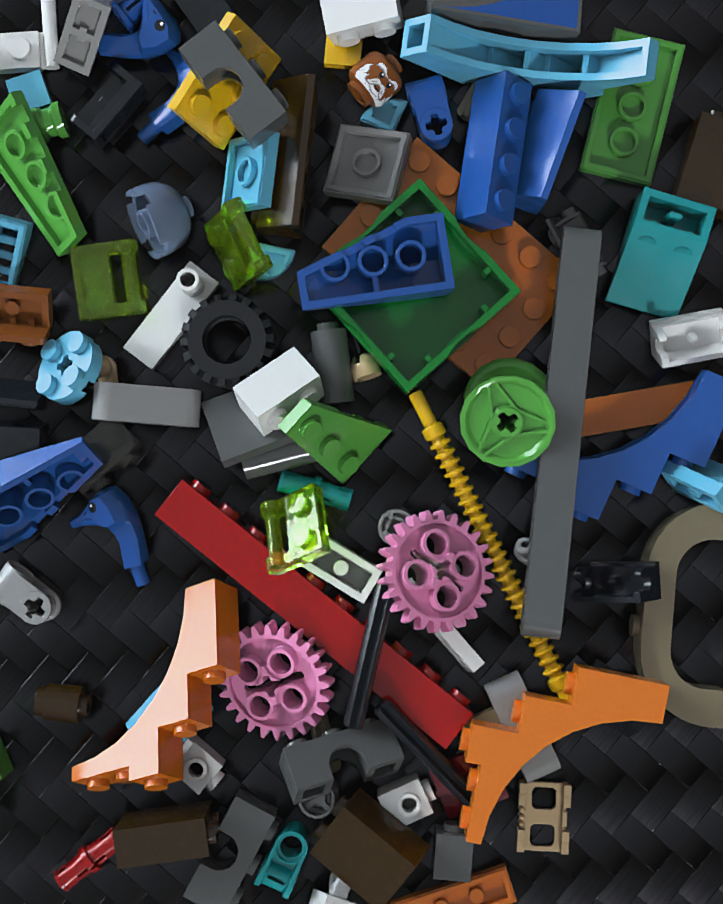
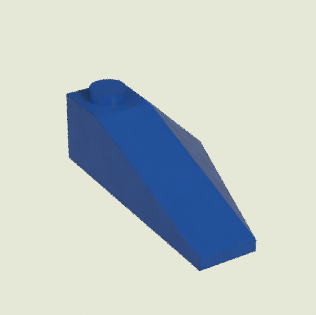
[297,212,455,311]
[0,437,103,553]

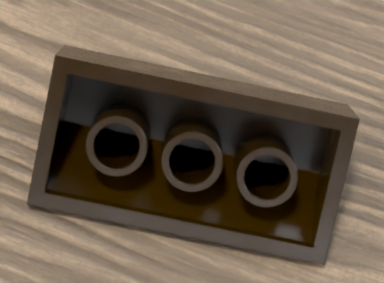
[251,73,318,239]

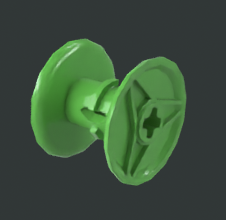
[460,358,556,467]

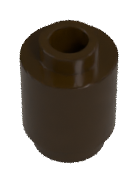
[34,683,92,724]

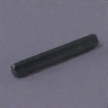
[344,582,393,729]
[374,698,472,806]

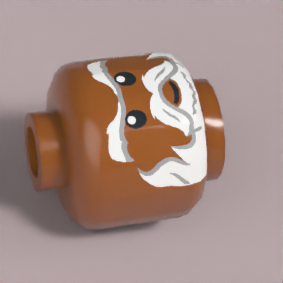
[347,51,402,107]

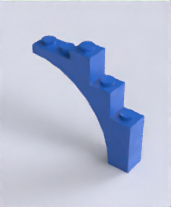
[504,370,723,522]

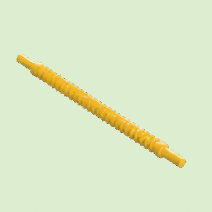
[408,390,568,699]

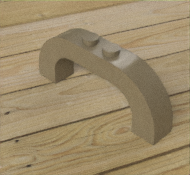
[629,503,723,729]

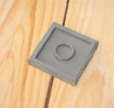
[323,124,412,205]

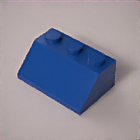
[515,89,587,215]

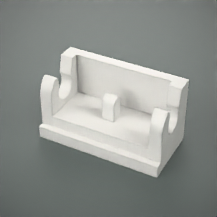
[649,307,723,368]

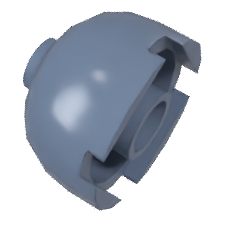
[126,182,194,260]

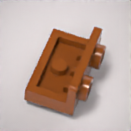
[0,284,54,346]

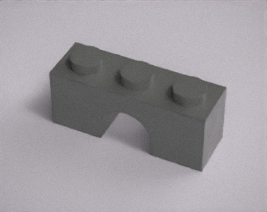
[178,20,289,150]
[279,718,405,805]
[183,788,280,904]

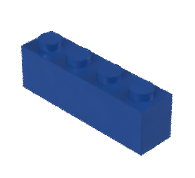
[455,70,532,233]

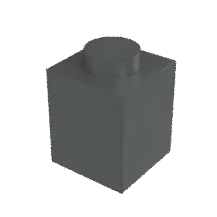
[431,820,474,882]

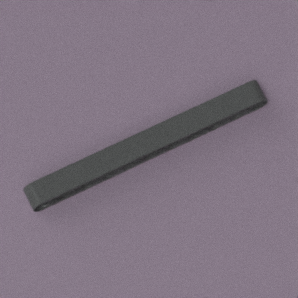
[520,226,602,640]

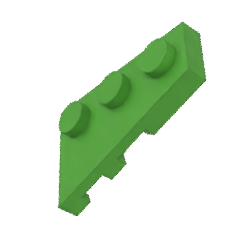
[278,397,392,484]

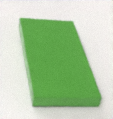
[578,28,685,188]

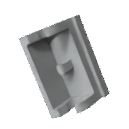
[53,0,113,76]

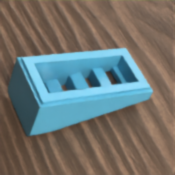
[0,214,34,285]

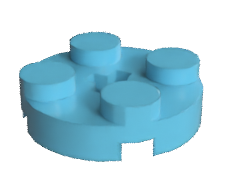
[36,331,103,405]

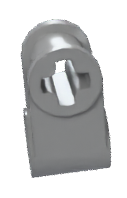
[0,560,62,625]

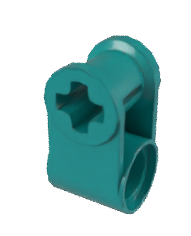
[253,820,310,899]

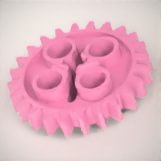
[376,510,494,633]
[219,619,335,741]

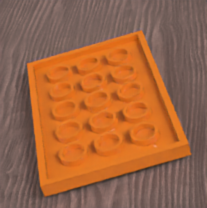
[322,137,558,378]

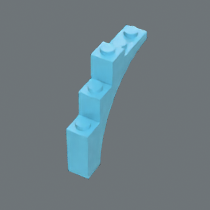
[400,13,660,98]

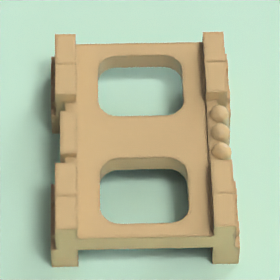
[516,779,572,855]

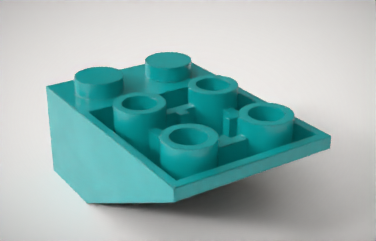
[605,187,717,318]

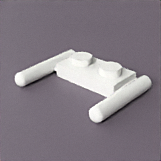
[0,0,60,74]

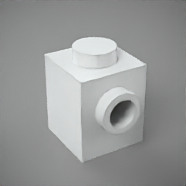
[377,770,436,825]

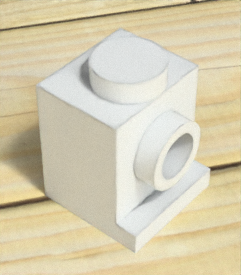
[182,735,226,795]

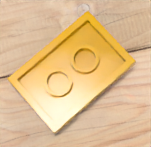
[167,12,281,150]

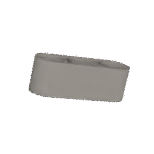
[91,382,202,428]
[483,670,561,783]

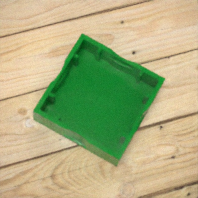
[329,178,521,395]

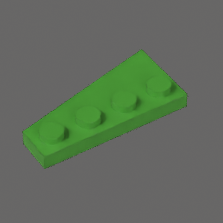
[0,90,87,257]

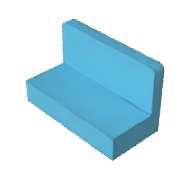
[661,459,723,514]

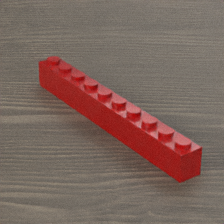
[154,478,473,749]

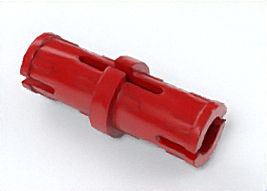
[53,826,115,891]

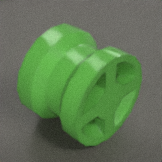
[30,101,70,143]

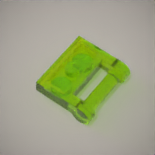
[204,197,273,291]
[69,239,147,322]
[260,483,331,575]

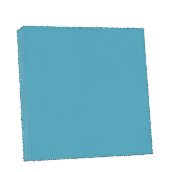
[221,132,280,214]

